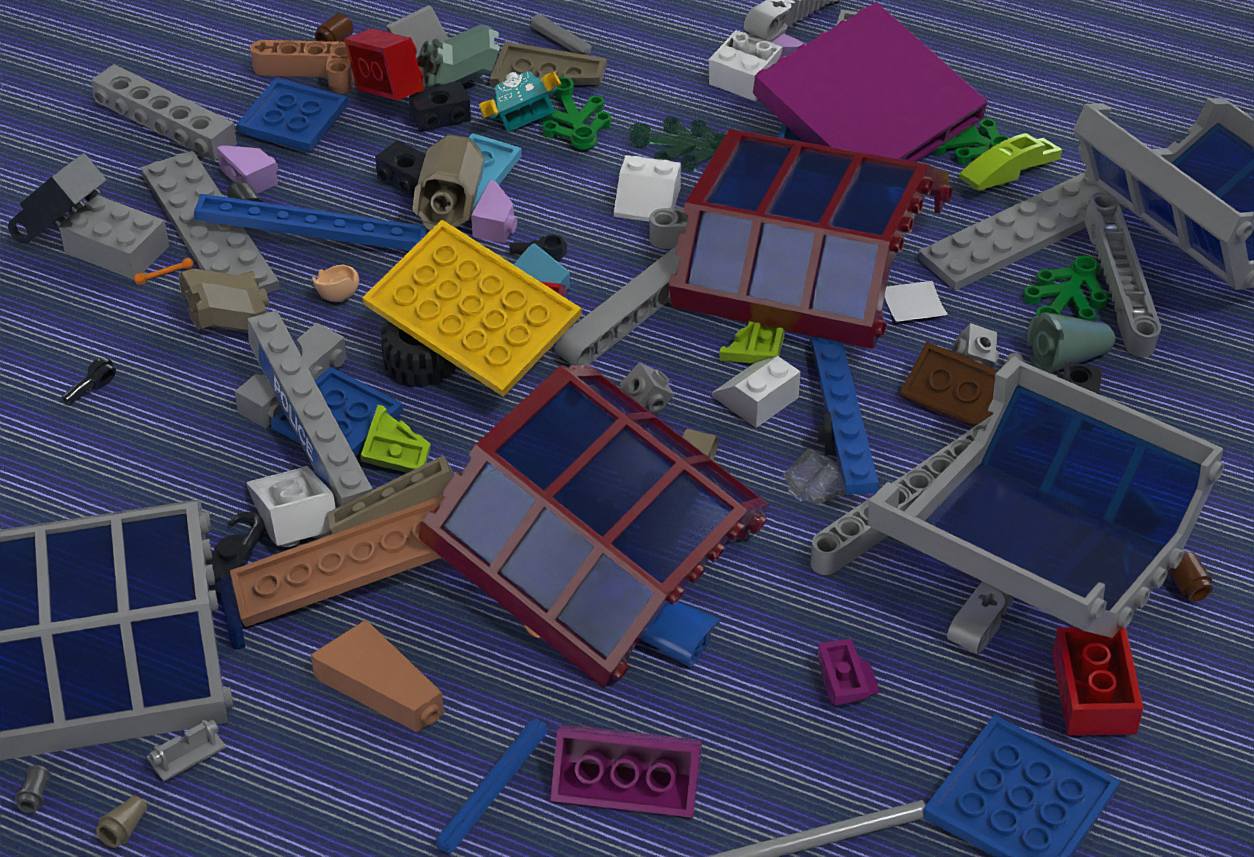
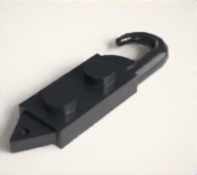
[191,512,265,601]

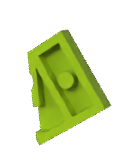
[719,321,785,363]
[361,404,431,473]

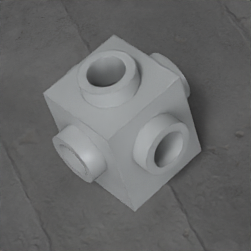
[952,323,999,368]
[620,362,675,416]

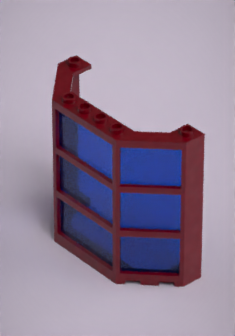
[669,129,953,349]
[418,364,770,688]

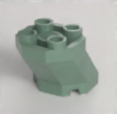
[418,24,499,88]

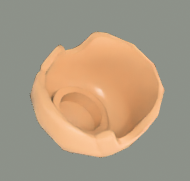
[312,264,359,302]

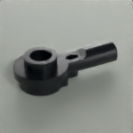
[510,234,568,260]
[62,358,116,405]

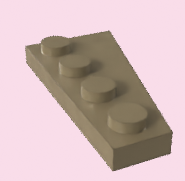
[489,41,607,86]

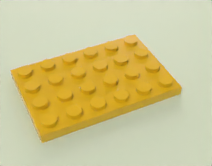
[362,220,582,397]

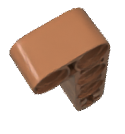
[250,40,354,94]

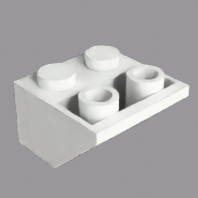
[709,30,782,101]

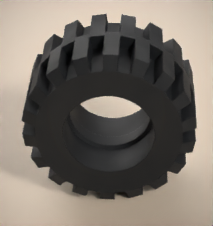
[380,321,457,387]

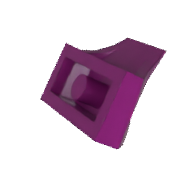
[818,638,880,705]

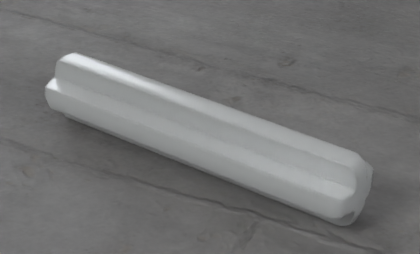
[530,14,591,55]

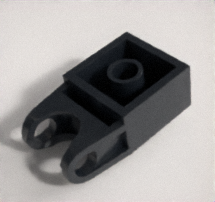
[8,153,107,244]

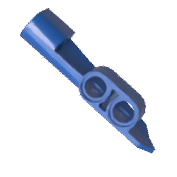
[561,569,720,667]

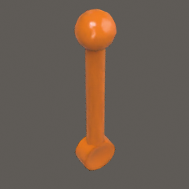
[134,258,193,285]

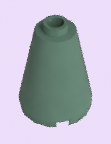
[1027,312,1115,373]

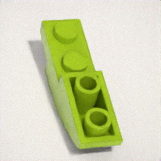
[959,133,1063,190]

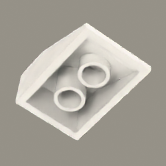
[246,466,336,547]

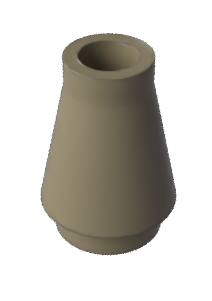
[96,795,147,848]

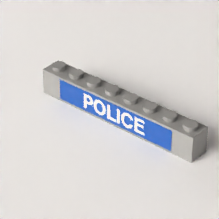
[248,310,372,508]

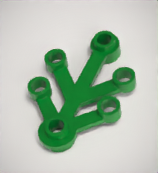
[538,77,611,150]
[931,118,1010,165]
[1023,256,1109,321]

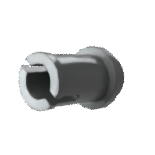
[15,765,50,813]

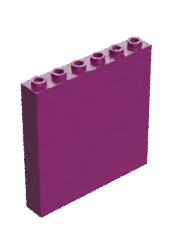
[753,2,988,184]

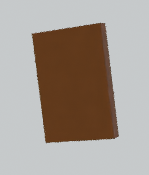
[899,342,998,428]

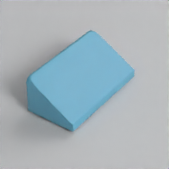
[513,244,570,290]

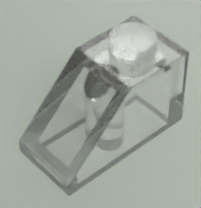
[782,449,846,505]

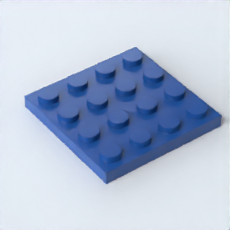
[923,714,1121,857]

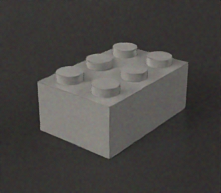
[59,195,169,280]

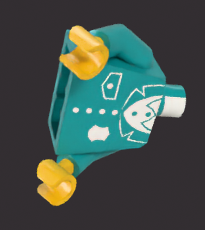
[478,71,561,132]

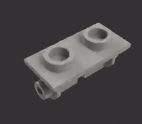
[146,719,226,782]

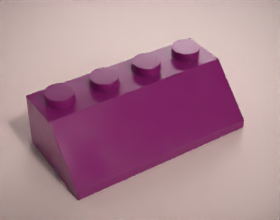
[550,724,703,818]

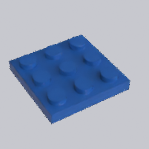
[236,78,348,152]
[271,367,403,457]

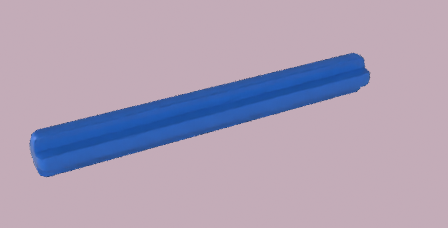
[436,718,547,854]

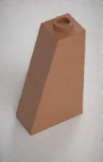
[311,620,444,732]

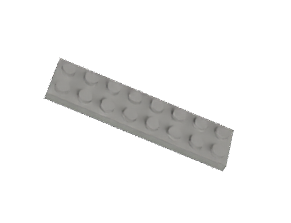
[141,151,280,293]
[918,173,1131,291]

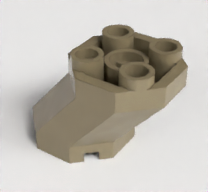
[412,134,485,230]
[178,268,269,333]

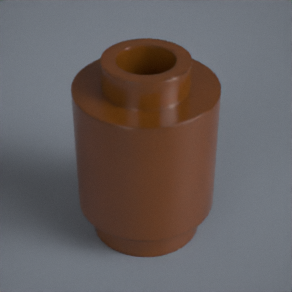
[314,13,353,42]
[1168,552,1213,602]

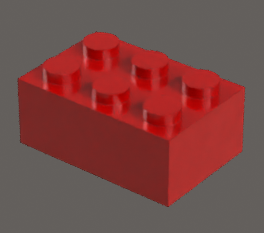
[344,28,424,101]
[1052,627,1144,735]

